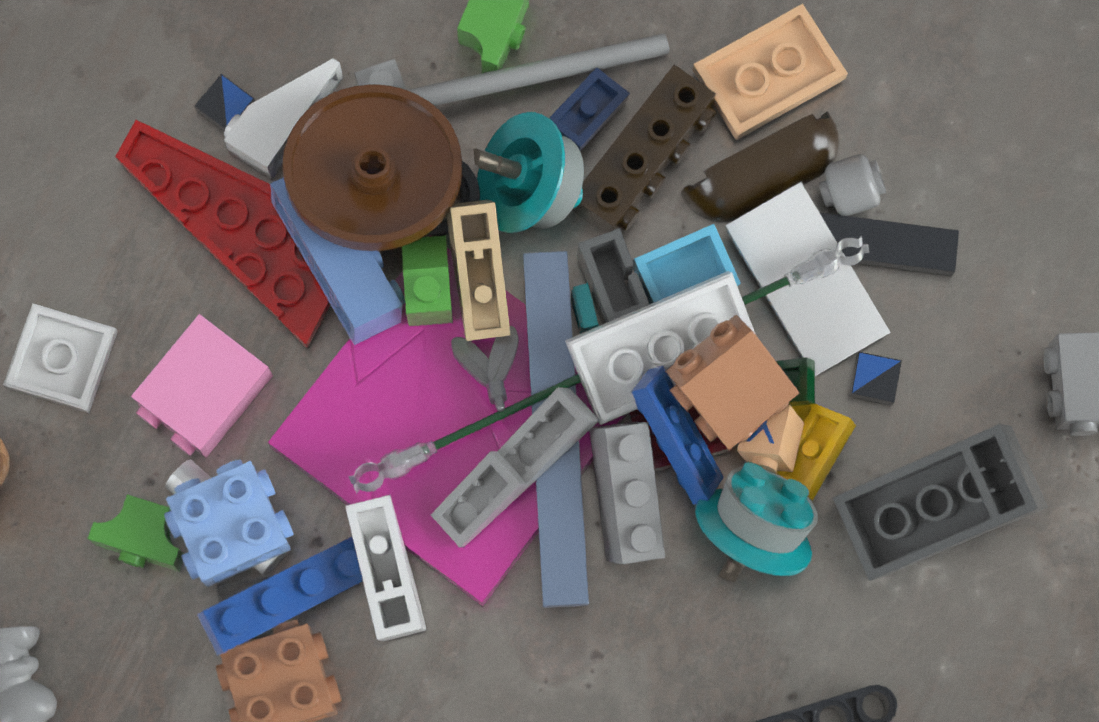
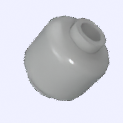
[819,154,886,216]

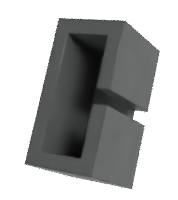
[577,228,649,324]

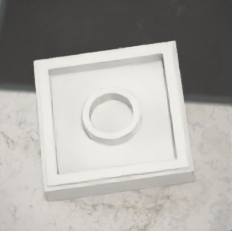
[3,303,118,413]

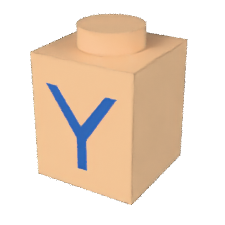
[737,405,804,474]

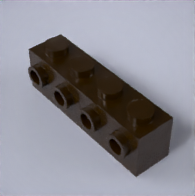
[572,64,717,234]

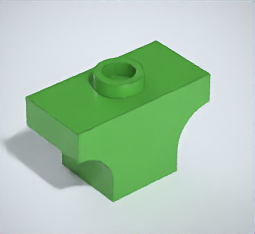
[457,0,529,73]
[87,494,184,572]

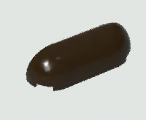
[680,111,839,222]

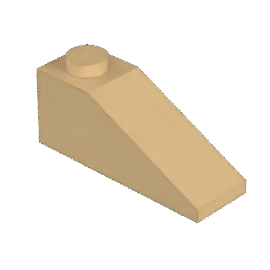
[447,200,511,341]

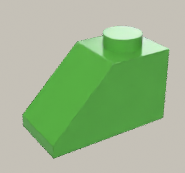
[402,236,453,326]

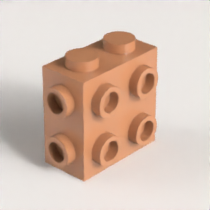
[666,315,799,450]
[216,620,342,722]

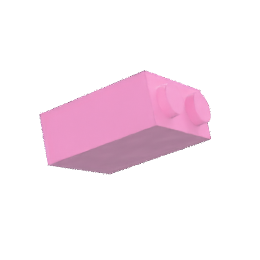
[131,314,273,458]

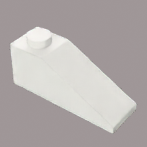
[224,59,343,180]
[345,495,427,641]

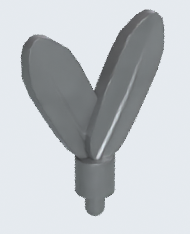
[451,326,519,412]

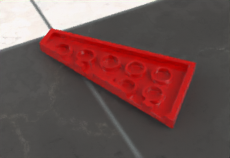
[115,120,331,348]

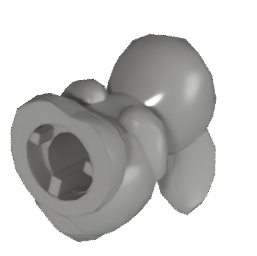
[0,626,57,722]

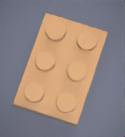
[692,4,848,140]

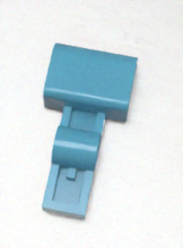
[632,224,741,305]

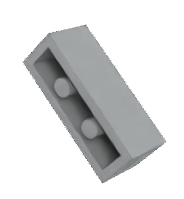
[589,422,665,565]

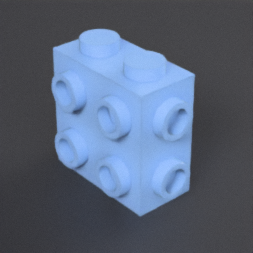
[164,460,294,587]

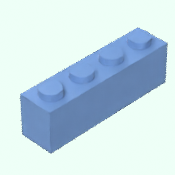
[270,177,405,345]

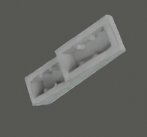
[431,387,600,548]

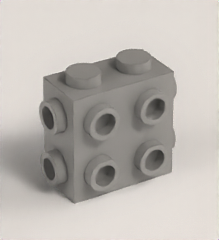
[1043,332,1099,436]

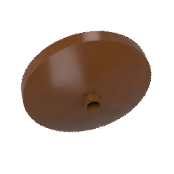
[283,84,462,251]

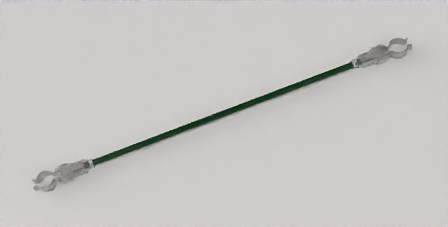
[348,236,869,494]

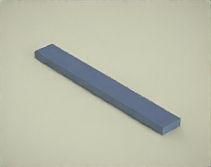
[523,251,589,608]

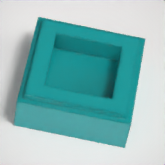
[571,283,599,334]

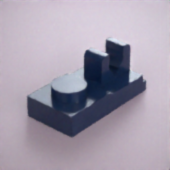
[549,67,630,151]

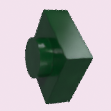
[776,357,815,406]

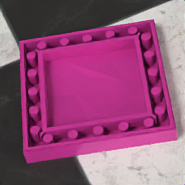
[268,235,628,607]

